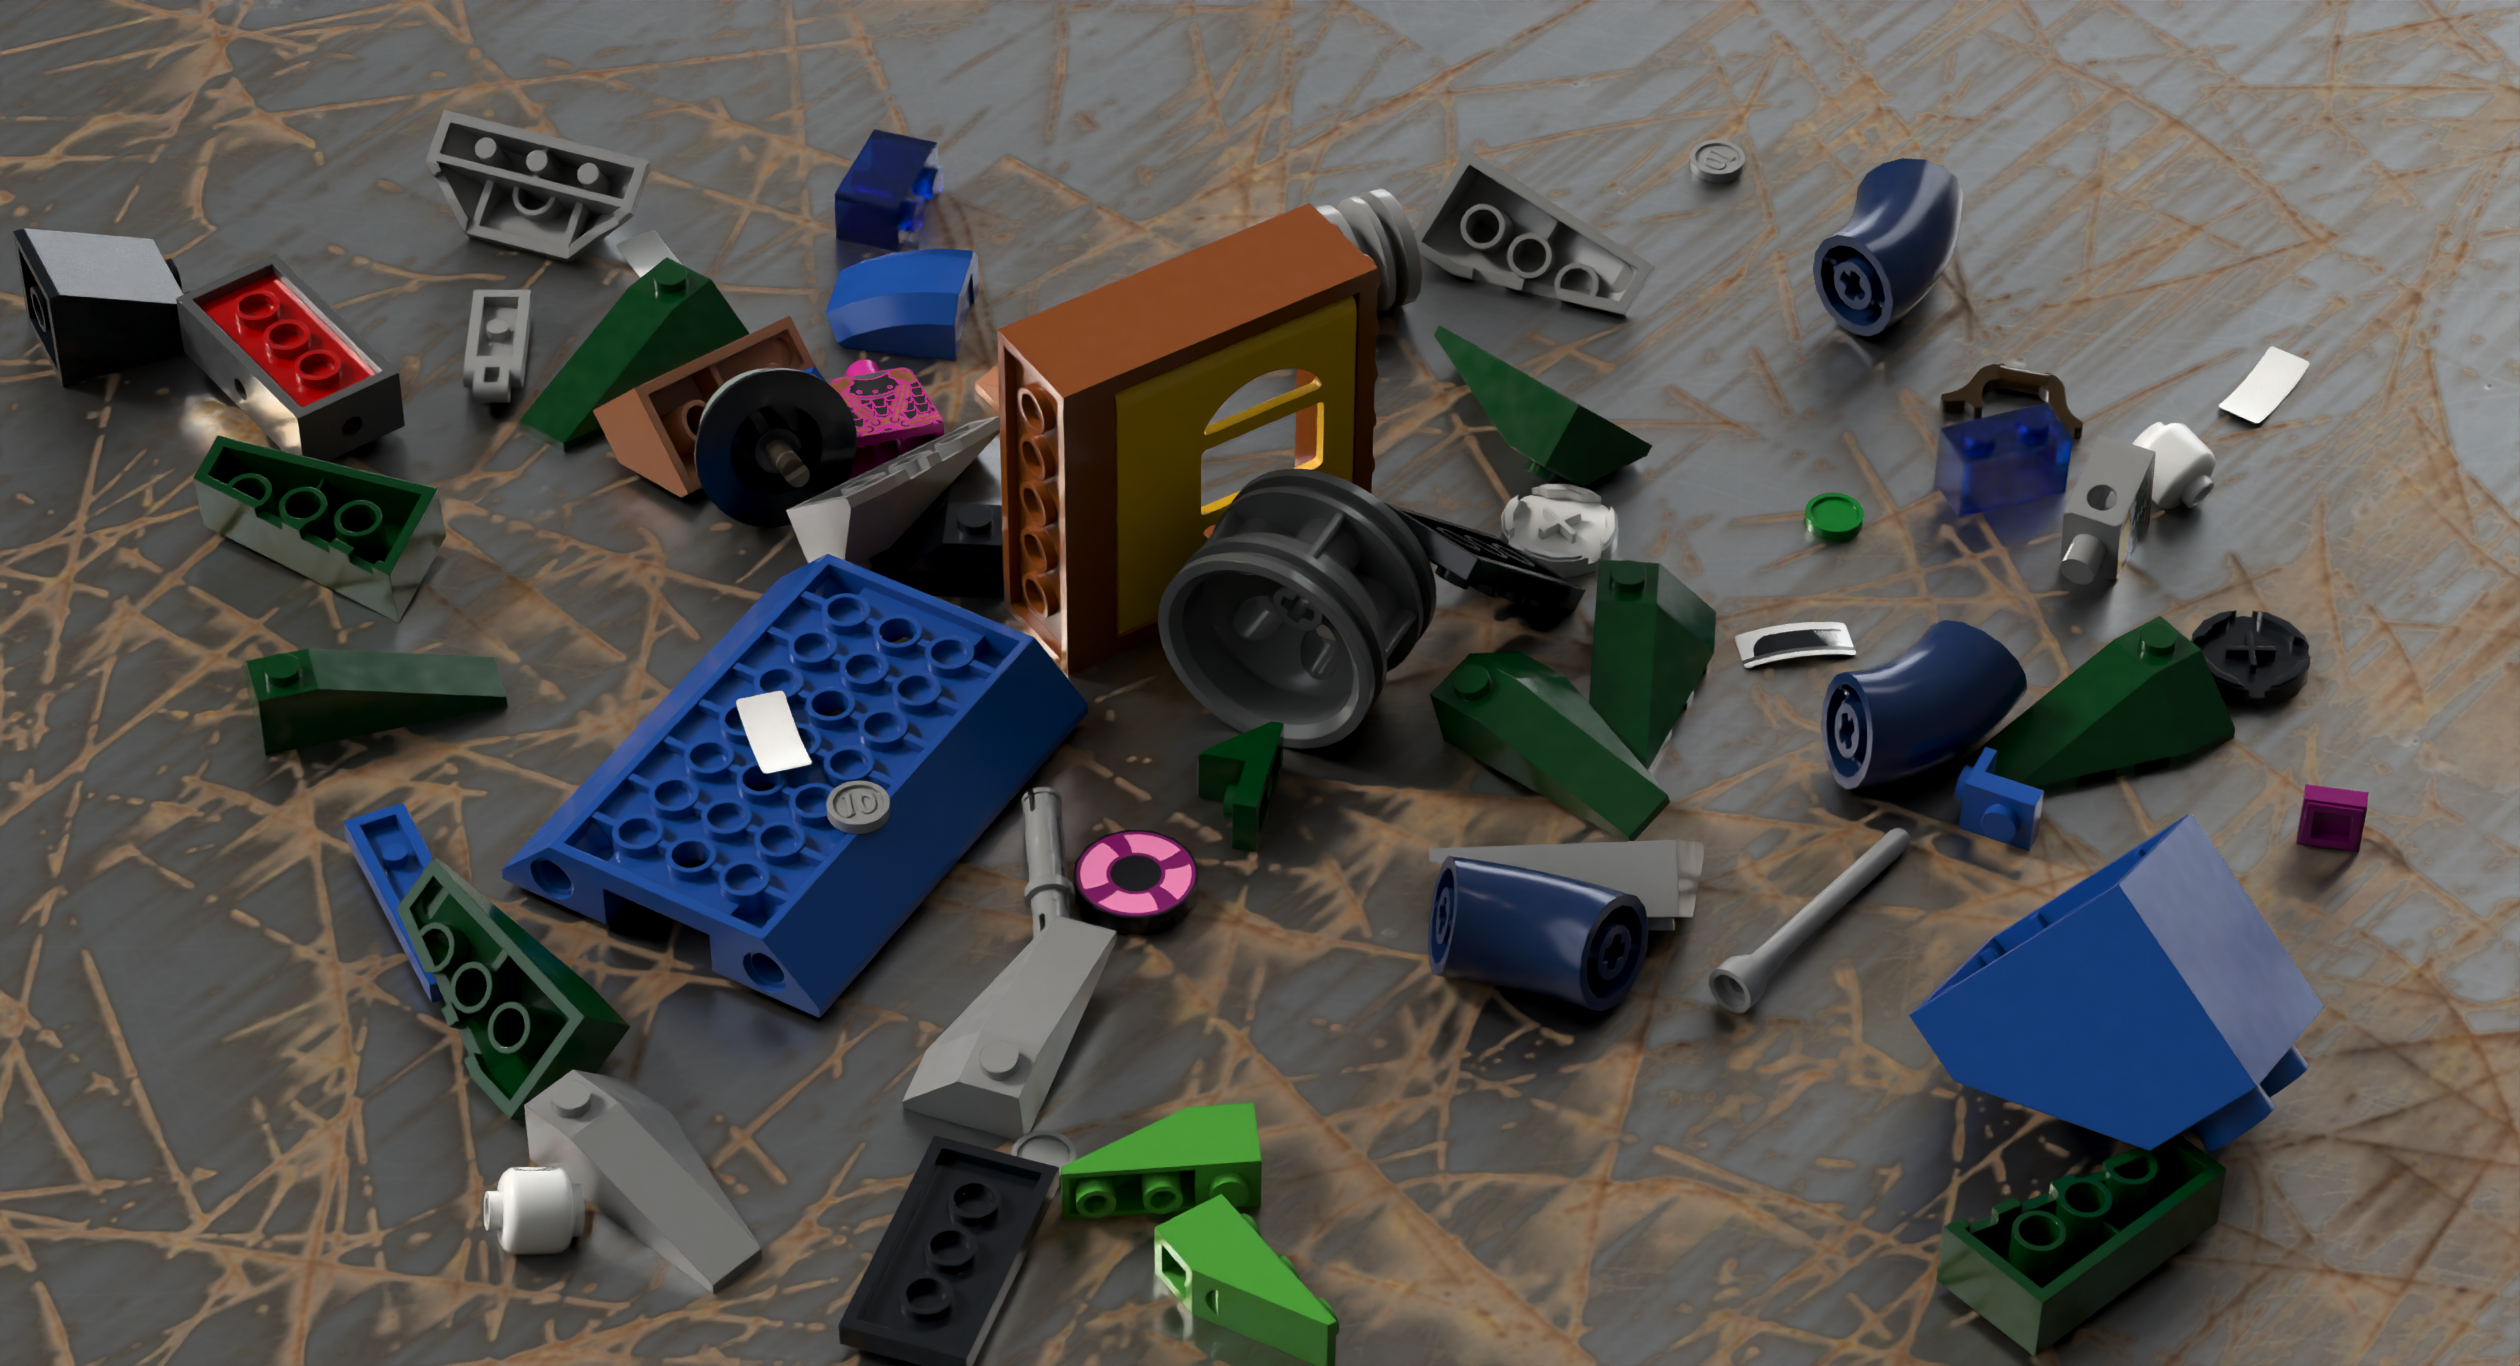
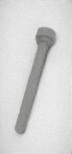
[1709,828,1910,1013]

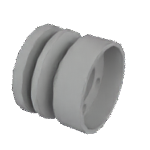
[1316,188,1422,312]

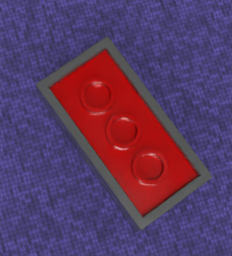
[176,254,405,462]

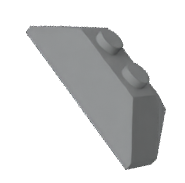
[426,110,652,263]

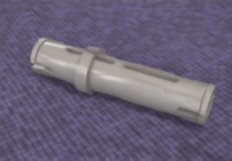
[1022,787,1075,939]

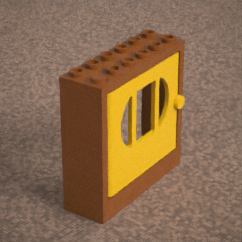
[997,203,1381,675]

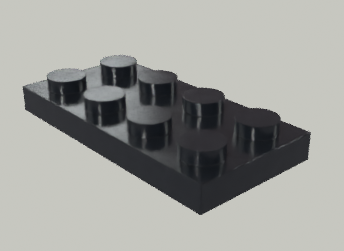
[1384,502,1586,613]
[838,1136,1060,1366]

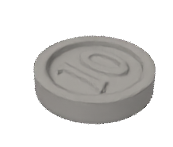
[1689,140,1745,183]
[826,781,890,834]
[1011,1130,1077,1184]

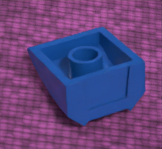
[825,249,979,361]

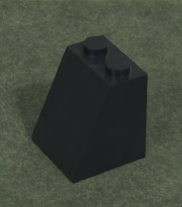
[13,228,191,387]

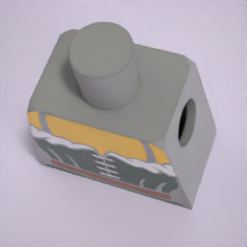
[2060,434,2156,585]

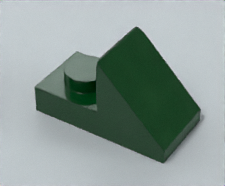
[1197,721,1284,852]

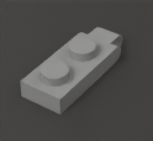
[463,290,533,403]

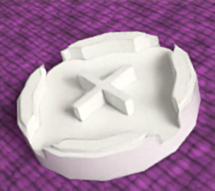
[1500,484,1619,577]

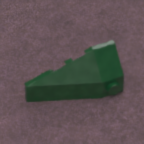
[397,858,630,1121]

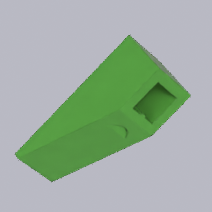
[1061,1102,1262,1219]
[1154,1194,1339,1366]

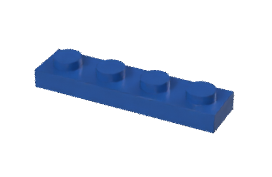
[344,803,444,1003]

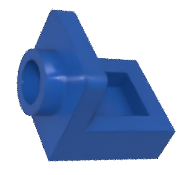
[1954,747,2044,851]

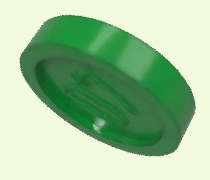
[1804,493,1864,541]

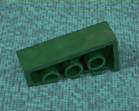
[193,436,446,623]
[1936,1134,2226,1357]

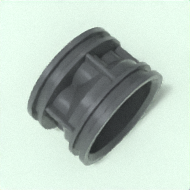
[1158,468,1437,749]

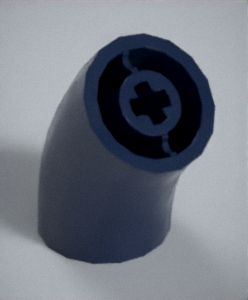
[1813,158,1963,337]
[1821,620,2028,789]
[1428,856,1649,1011]

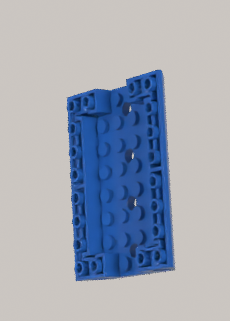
[501,554,1088,1018]

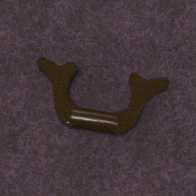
[1940,363,2083,439]

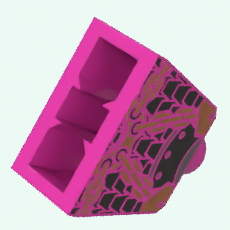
[829,360,944,481]

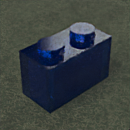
[834,129,944,253]
[1934,402,2073,517]

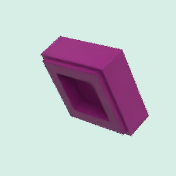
[2296,784,2369,852]

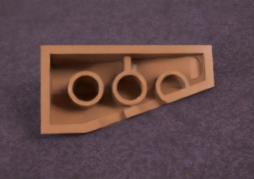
[593,315,816,497]

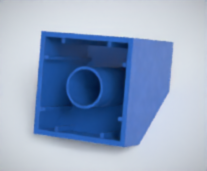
[1909,813,2324,1151]

